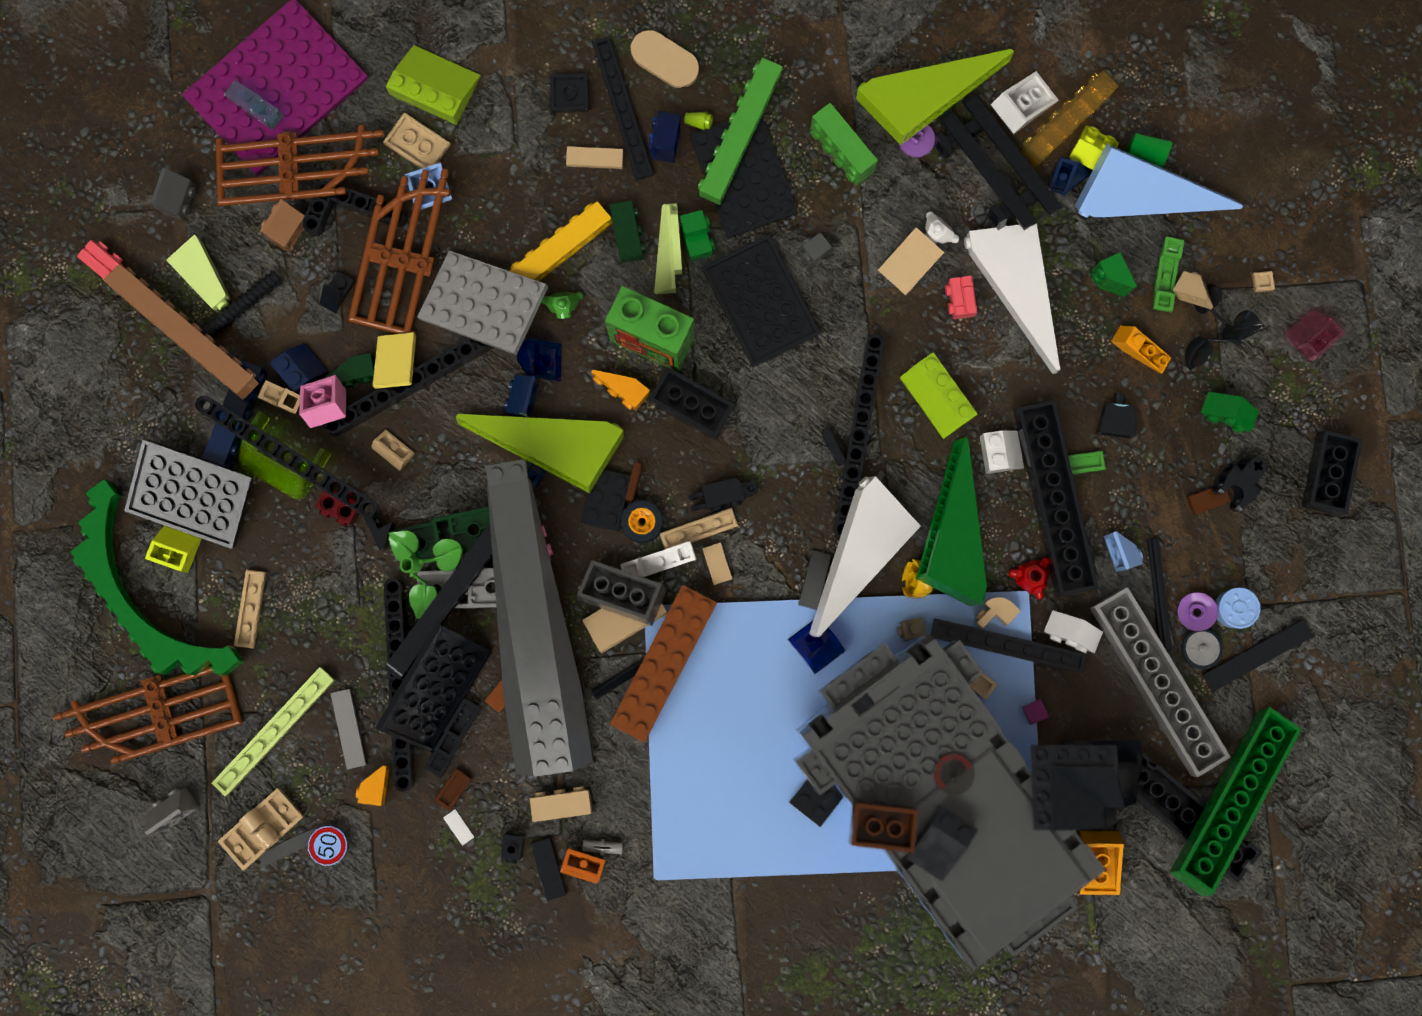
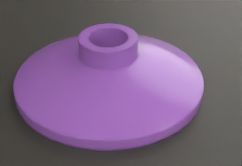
[1178,592,1218,631]

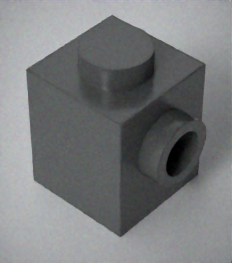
[801,232,832,265]

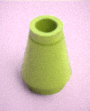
[684,112,713,130]

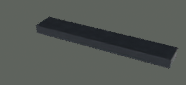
[1202,619,1313,692]

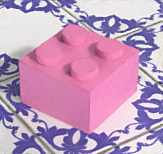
[299,375,346,428]

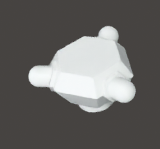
[925,211,959,244]

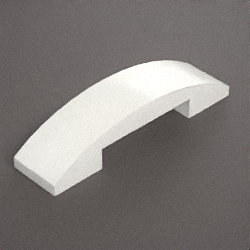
[620,541,696,577]

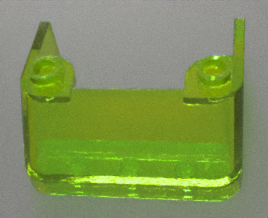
[238,411,331,499]

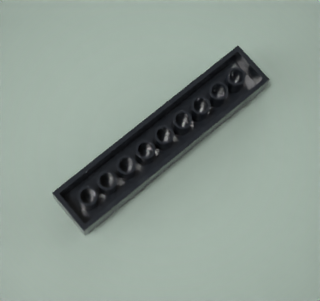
[1014,400,1099,597]

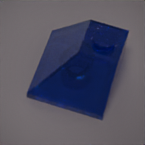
[517,339,561,382]

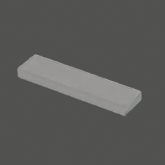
[331,689,367,770]

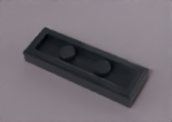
[531,838,567,901]

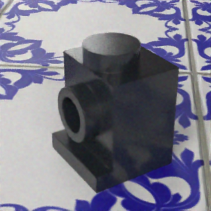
[501,833,525,863]

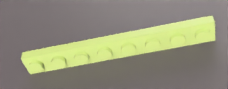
[211,667,335,797]

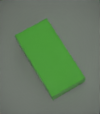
[1068,451,1106,474]

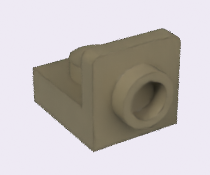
[897,617,927,641]

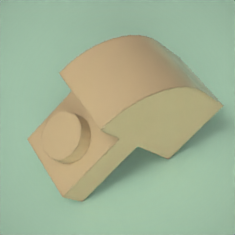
[257,380,300,414]
[974,597,1021,628]

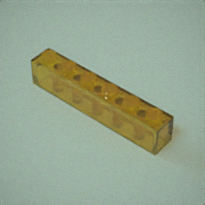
[1021,71,1119,168]

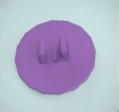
[898,125,935,157]

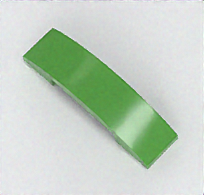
[1153,237,1184,313]

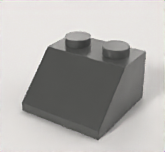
[150,168,196,220]

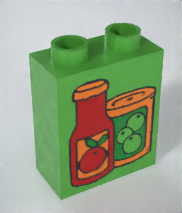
[605,286,695,373]

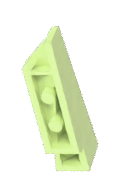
[654,203,682,294]

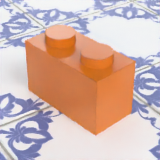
[560,849,605,884]

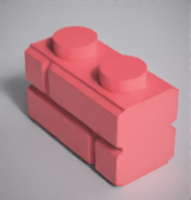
[77,240,126,279]
[945,276,977,319]

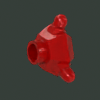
[1008,557,1049,600]

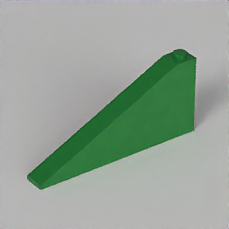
[916,437,987,607]

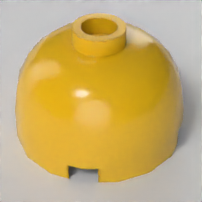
[902,559,933,598]

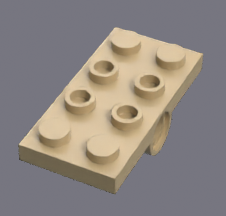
[218,787,305,871]

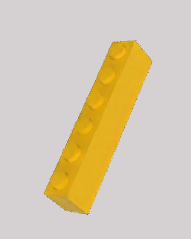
[509,201,612,281]

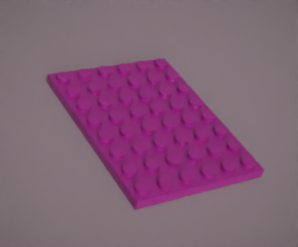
[182,0,369,176]

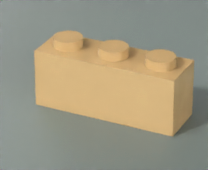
[530,786,592,822]

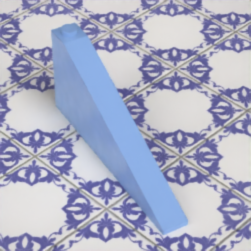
[1075,144,1243,218]

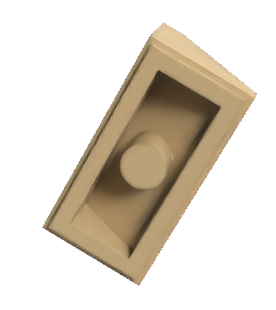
[372,430,415,471]

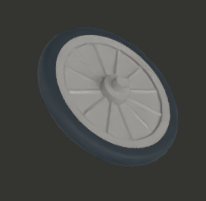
[1182,629,1223,669]

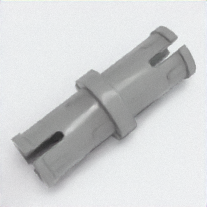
[582,839,623,855]

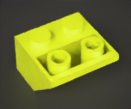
[1069,125,1119,170]
[145,525,202,573]

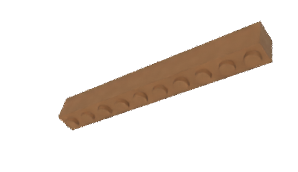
[103,264,259,400]

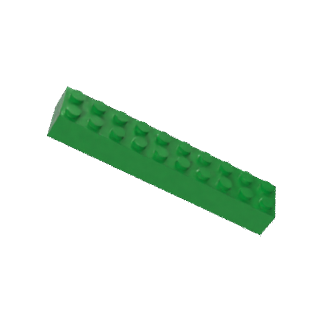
[1169,707,1302,896]

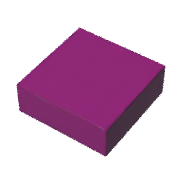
[1022,699,1049,725]

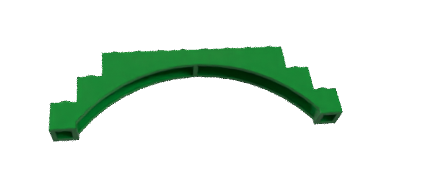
[70,479,245,676]

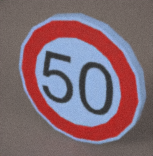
[308,826,347,866]

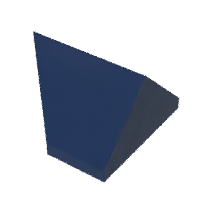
[1049,156,1091,196]

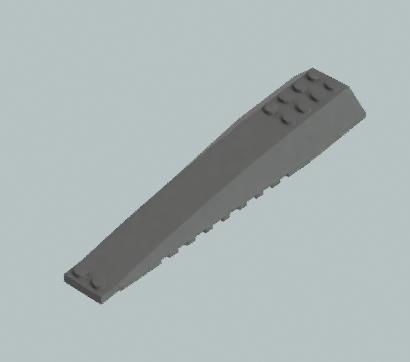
[485,459,593,777]

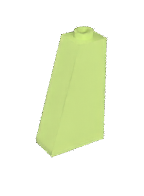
[166,235,231,313]

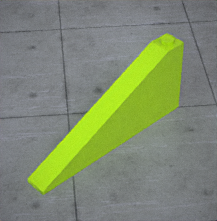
[856,49,1014,145]
[456,414,624,493]

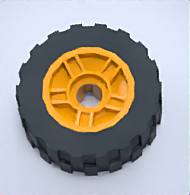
[621,500,663,543]

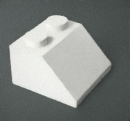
[980,431,1024,474]

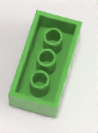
[810,103,878,186]

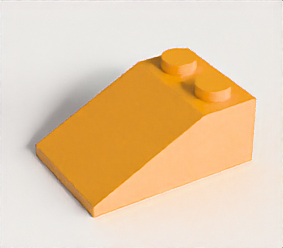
[1079,831,1124,895]

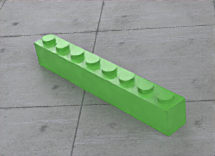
[698,58,783,205]

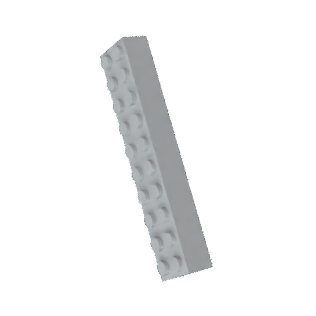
[1089,587,1231,777]

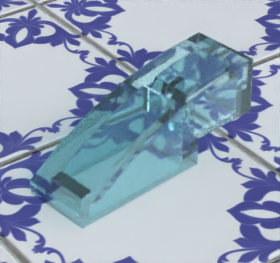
[224,80,284,130]

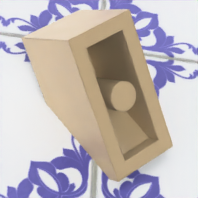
[1173,271,1213,309]

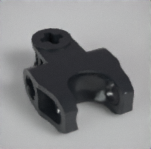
[1212,456,1267,512]

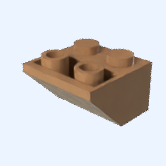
[260,199,305,252]

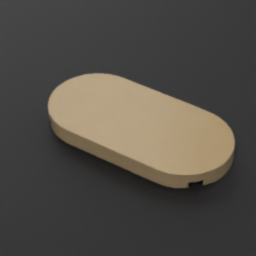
[631,30,699,88]

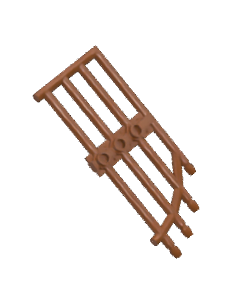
[215,125,384,206]
[348,169,451,335]
[53,665,243,764]

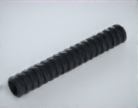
[200,270,282,337]

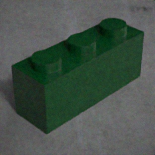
[610,200,646,264]

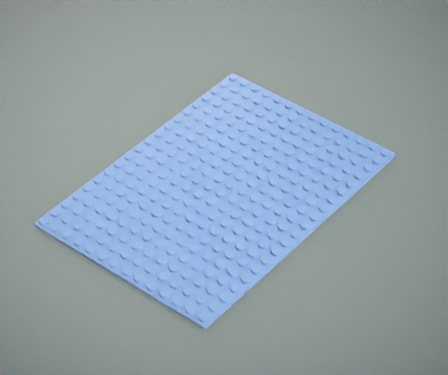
[645,591,1038,880]

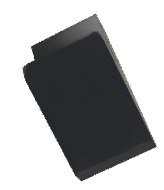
[319,271,355,314]
[363,512,395,551]

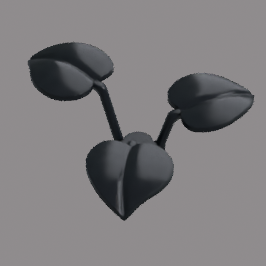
[1185,283,1265,370]

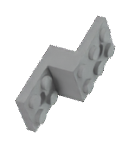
[417,568,497,610]

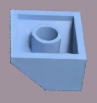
[405,163,453,210]
[1103,531,1143,572]

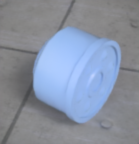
[1215,588,1260,629]

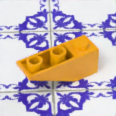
[1111,326,1171,374]
[591,370,651,411]

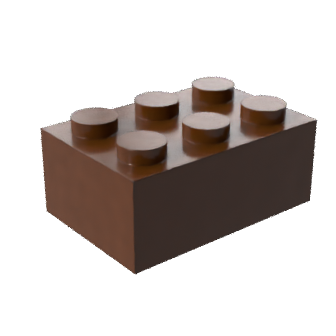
[849,801,919,853]

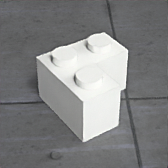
[1044,610,1103,654]

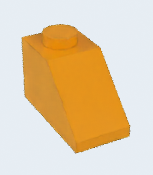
[356,765,390,806]

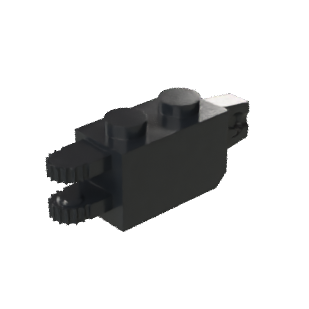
[688,478,757,512]

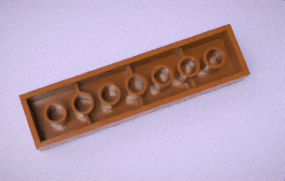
[610,585,717,743]

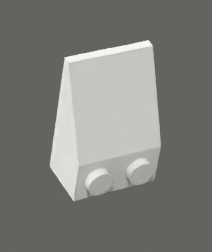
[991,72,1059,134]

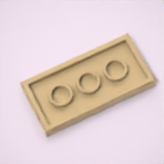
[582,603,667,654]

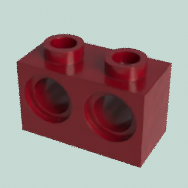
[315,490,360,527]

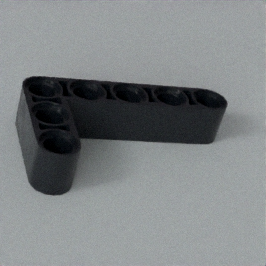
[303,180,407,237]

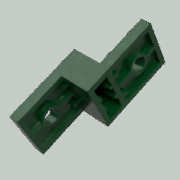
[397,507,490,564]

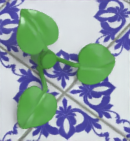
[389,530,463,619]

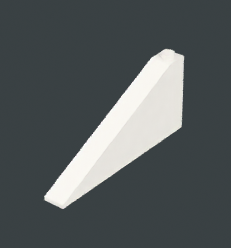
[964,223,1060,374]
[809,476,920,637]

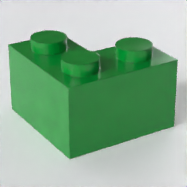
[680,210,715,262]
[1201,392,1259,433]

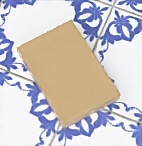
[383,112,451,169]
[878,227,944,295]

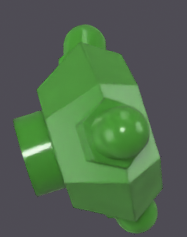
[541,292,583,319]

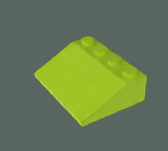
[386,45,481,125]

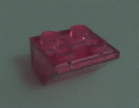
[1284,310,1345,362]

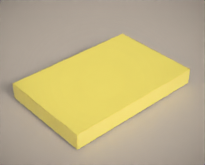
[373,332,416,389]

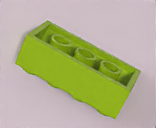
[900,352,978,439]

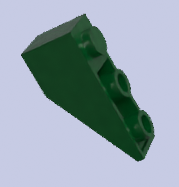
[326,353,375,388]

